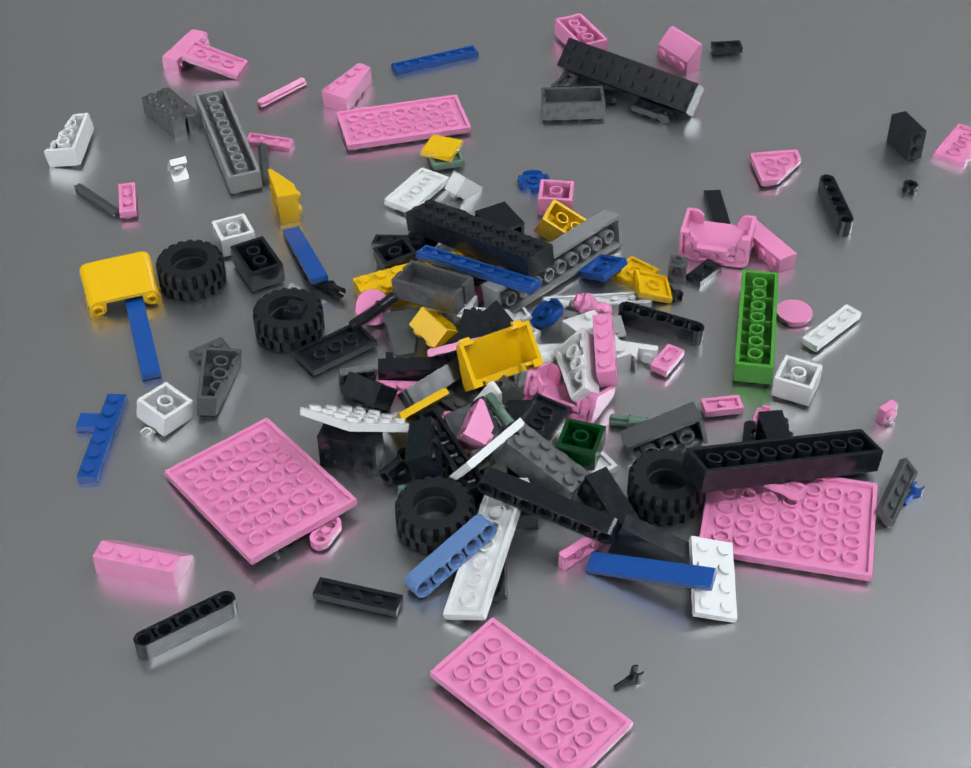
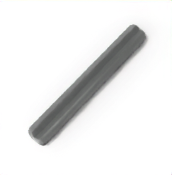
[258,142,269,184]
[74,183,120,217]

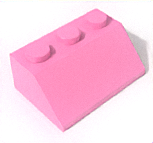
[657,26,702,76]

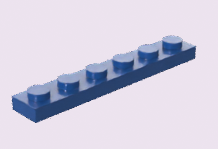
[77,394,128,483]

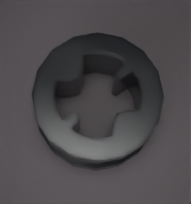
[902,180,918,195]

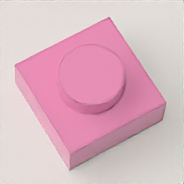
[876,399,898,426]

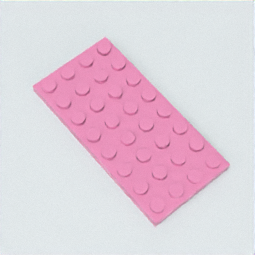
[336,94,471,150]
[430,617,633,768]

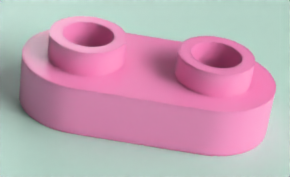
[309,516,342,550]

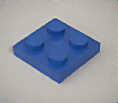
[578,254,628,282]

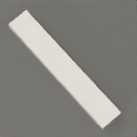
[542,292,652,310]

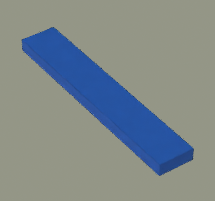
[391,45,479,75]
[282,226,328,284]
[586,551,717,591]

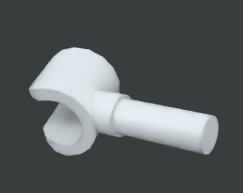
[140,427,157,441]

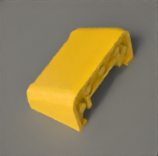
[79,251,163,319]
[456,319,544,392]

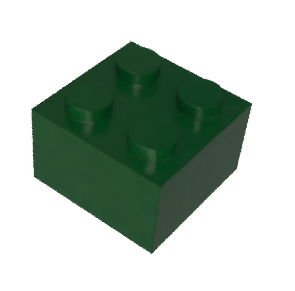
[556,418,606,471]

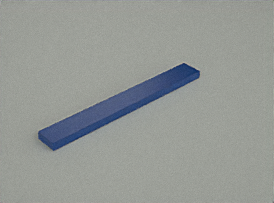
[415,245,542,295]
[125,296,162,381]

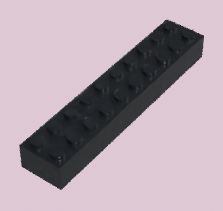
[557,38,704,117]
[405,200,555,277]
[681,429,884,493]

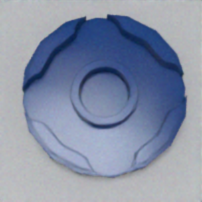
[517,170,550,193]
[530,298,564,330]

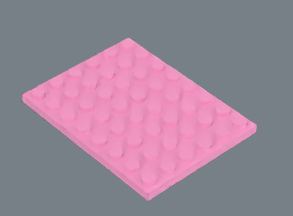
[164,418,358,565]
[700,477,878,582]

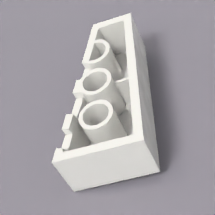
[44,113,94,168]
[561,310,632,374]
[554,327,600,403]

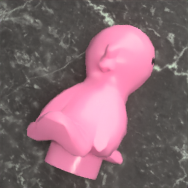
[572,293,613,315]

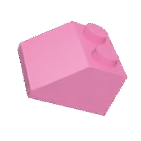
[456,399,494,451]

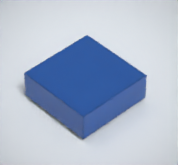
[76,413,100,432]

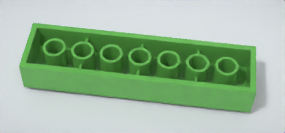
[733,269,779,385]

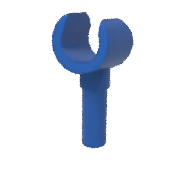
[903,482,925,507]

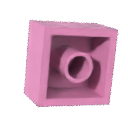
[538,179,574,215]

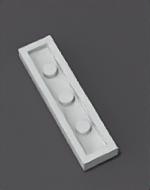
[801,304,862,352]

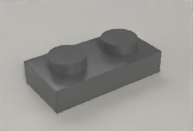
[188,337,230,367]

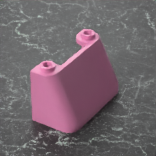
[679,207,757,268]
[522,362,616,423]

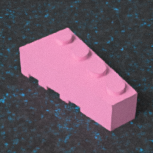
[322,63,372,111]

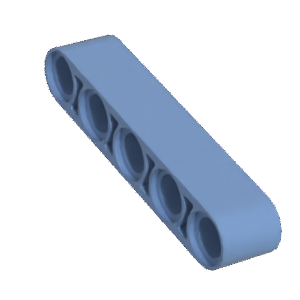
[404,514,497,598]

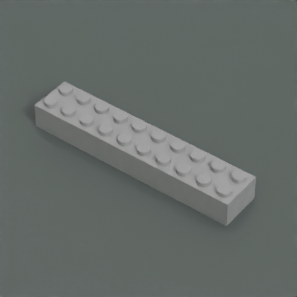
[195,88,263,194]
[482,209,622,314]

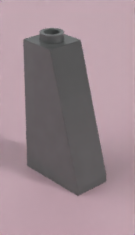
[383,307,420,358]

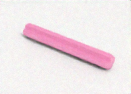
[257,77,307,108]

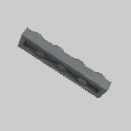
[875,457,918,527]

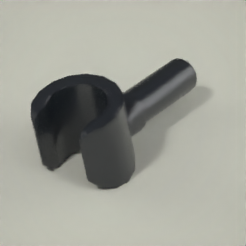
[670,285,683,302]
[614,665,644,690]

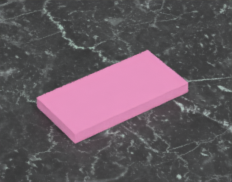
[181,40,248,80]
[932,124,971,168]

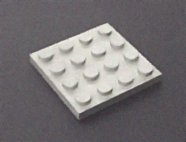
[300,404,409,432]

